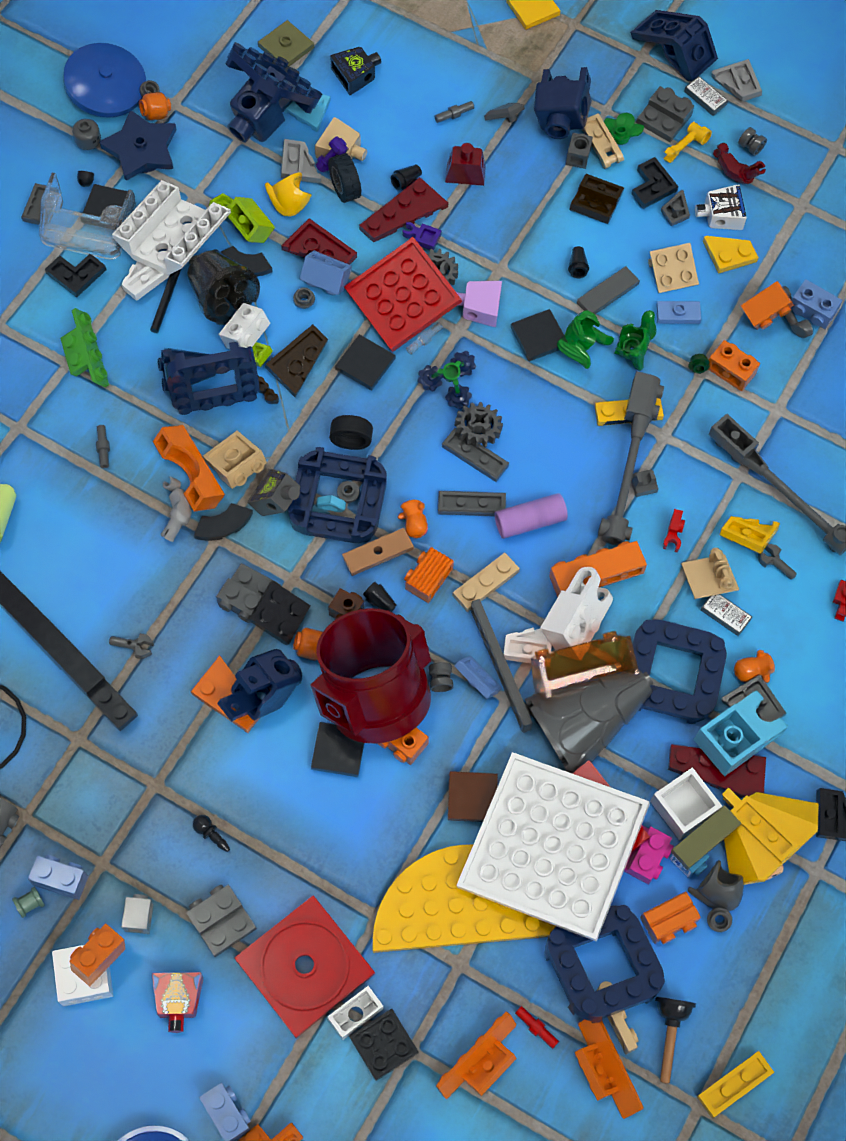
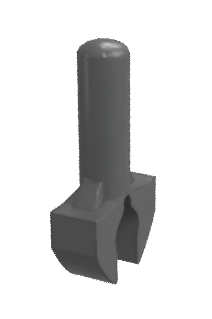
[758,544,797,579]
[109,633,154,659]

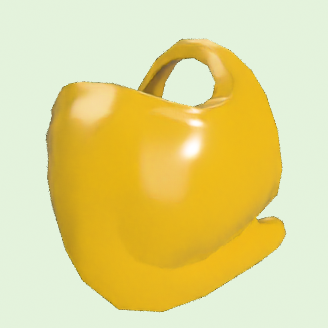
[265,172,312,217]

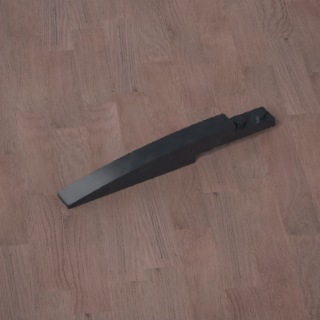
[0,571,138,731]

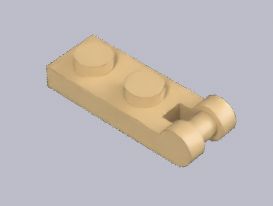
[582,113,624,169]
[597,981,639,1055]

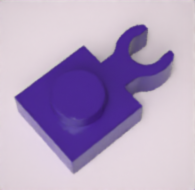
[402,222,442,250]

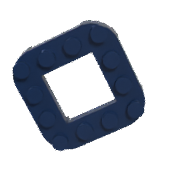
[225,42,323,114]
[164,342,260,415]
[288,447,387,543]
[626,619,727,724]
[544,905,665,1023]

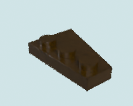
[265,324,328,397]

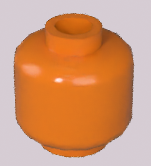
[139,92,171,121]
[293,628,323,661]

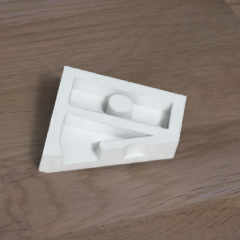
[121,262,169,301]
[503,627,552,666]

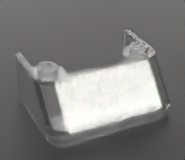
[39,173,136,260]

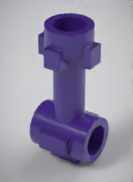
[316,136,349,172]

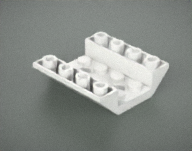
[112,180,231,275]

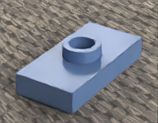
[656,301,701,324]
[454,656,502,699]

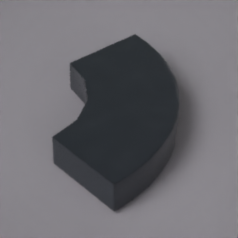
[215,246,273,277]
[194,503,253,541]

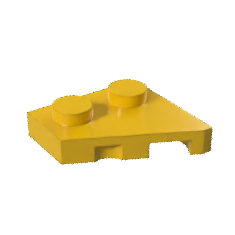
[703,236,759,274]
[720,516,780,554]

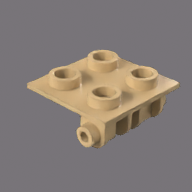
[648,243,699,293]
[681,548,739,599]

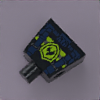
[330,47,381,95]

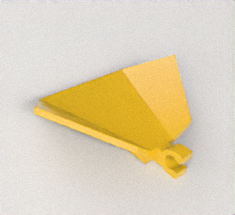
[722,788,819,885]

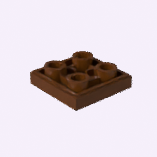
[448,771,498,822]

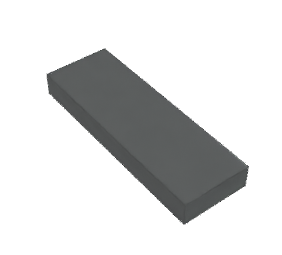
[577,266,640,314]
[442,428,509,482]
[438,491,506,516]

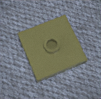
[258,20,315,67]

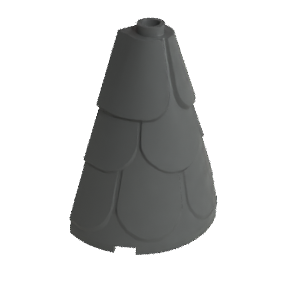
[524,670,653,773]

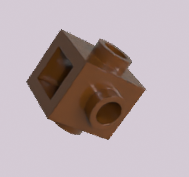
[328,588,364,620]

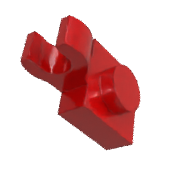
[663,509,685,552]
[832,580,846,621]

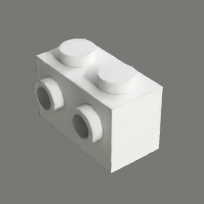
[219,303,270,349]

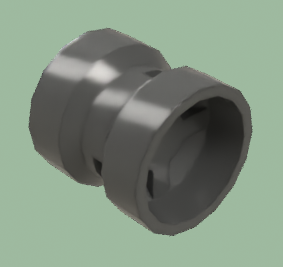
[738,127,767,156]
[429,662,453,692]

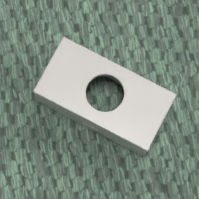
[327,986,383,1040]

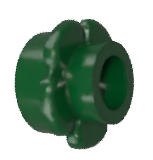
[688,354,710,374]

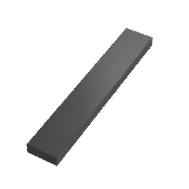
[470,599,533,733]

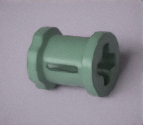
[12,886,45,918]

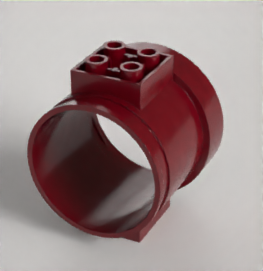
[310,608,431,744]

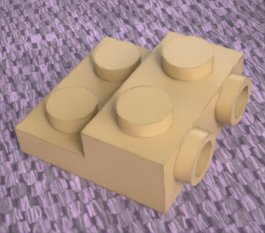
[202,431,267,489]

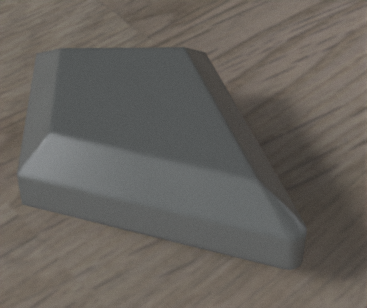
[484,103,525,122]
[661,190,690,226]

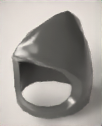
[688,860,744,911]

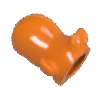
[398,500,428,539]
[734,650,775,683]

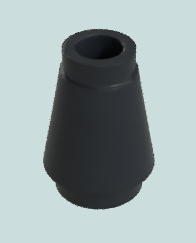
[391,164,422,190]
[568,246,589,279]
[363,582,397,612]

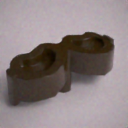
[258,375,279,404]

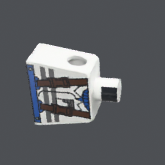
[695,185,747,230]

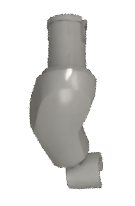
[161,476,192,542]

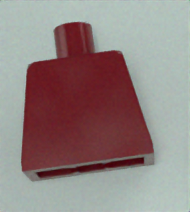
[445,143,486,186]

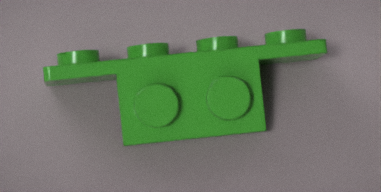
[60,308,109,388]

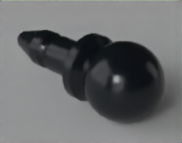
[193,815,230,852]

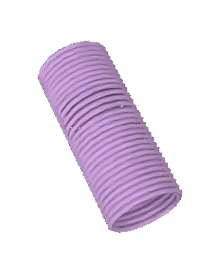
[495,493,568,539]

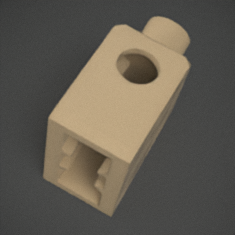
[315,117,367,161]

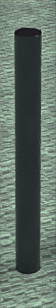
[150,269,181,333]

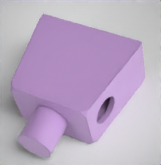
[456,281,502,327]

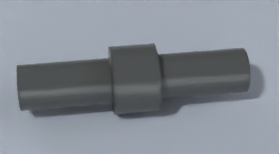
[434,101,474,123]
[96,425,110,468]

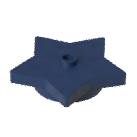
[99,111,177,180]

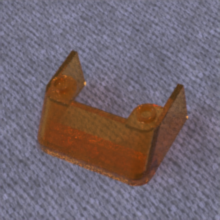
[531,631,639,697]

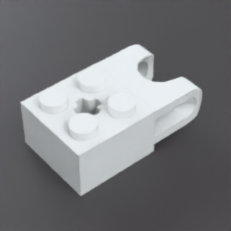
[540,567,613,660]

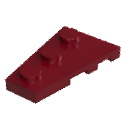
[281,218,357,265]

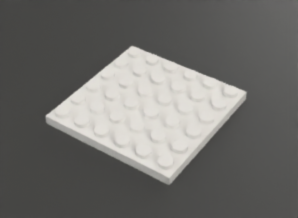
[456,752,650,942]

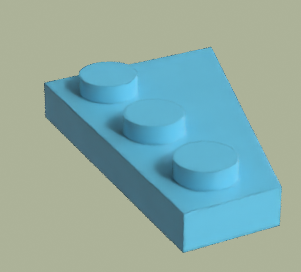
[280,95,330,132]

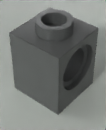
[566,133,593,169]

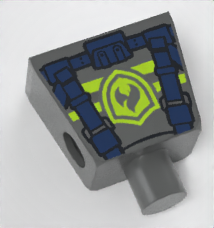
[247,469,300,516]

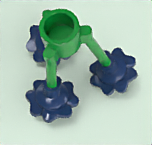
[417,351,476,409]

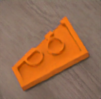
[191,655,260,733]

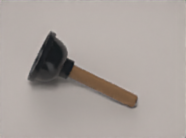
[655,996,696,1084]

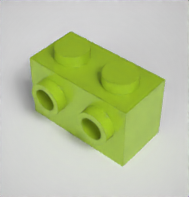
[228,197,275,243]

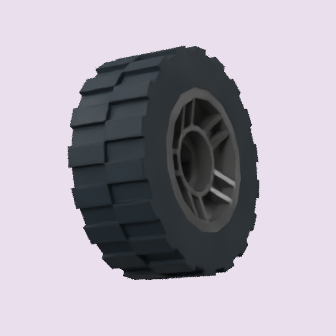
[328,153,362,203]

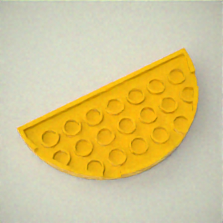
[373,844,556,953]

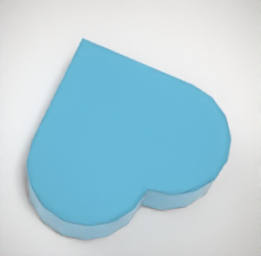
[316,495,346,512]

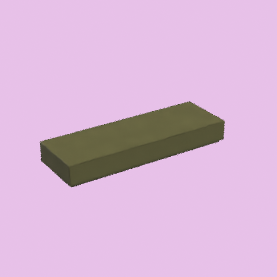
[671,805,742,870]

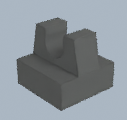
[631,469,659,497]

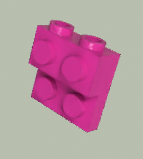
[624,825,674,885]

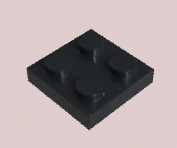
[248,581,311,645]

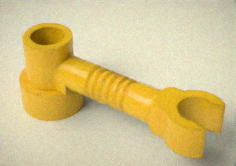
[664,122,712,163]

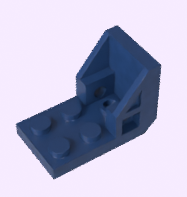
[630,10,718,82]

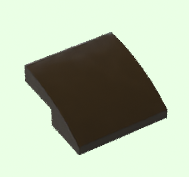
[569,174,624,224]

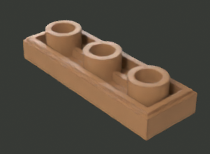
[342,528,414,576]

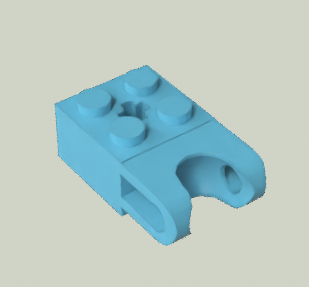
[693,691,788,777]

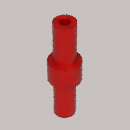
[515,1006,559,1049]

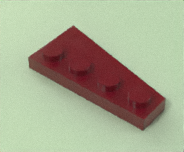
[359,177,449,243]
[668,744,766,798]

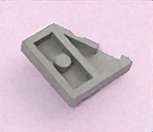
[712,59,762,102]
[281,139,321,184]

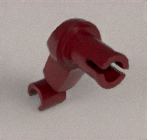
[713,143,766,184]

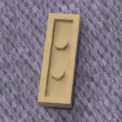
[452,553,520,612]

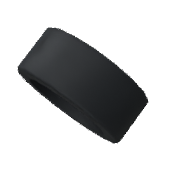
[329,415,373,450]

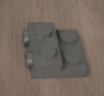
[636,86,694,142]
[216,563,281,623]
[186,884,257,957]

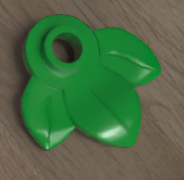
[604,112,644,145]

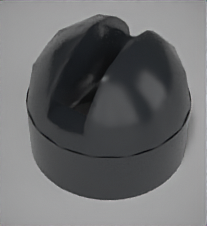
[77,171,94,187]

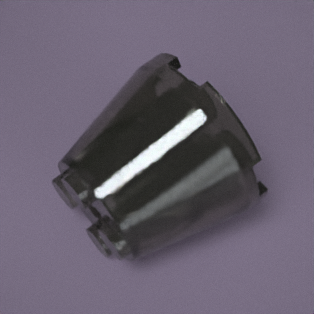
[187,249,260,325]

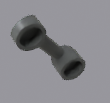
[782,286,813,338]

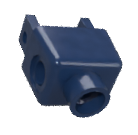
[227,66,293,143]
[534,67,592,139]
[217,649,302,722]

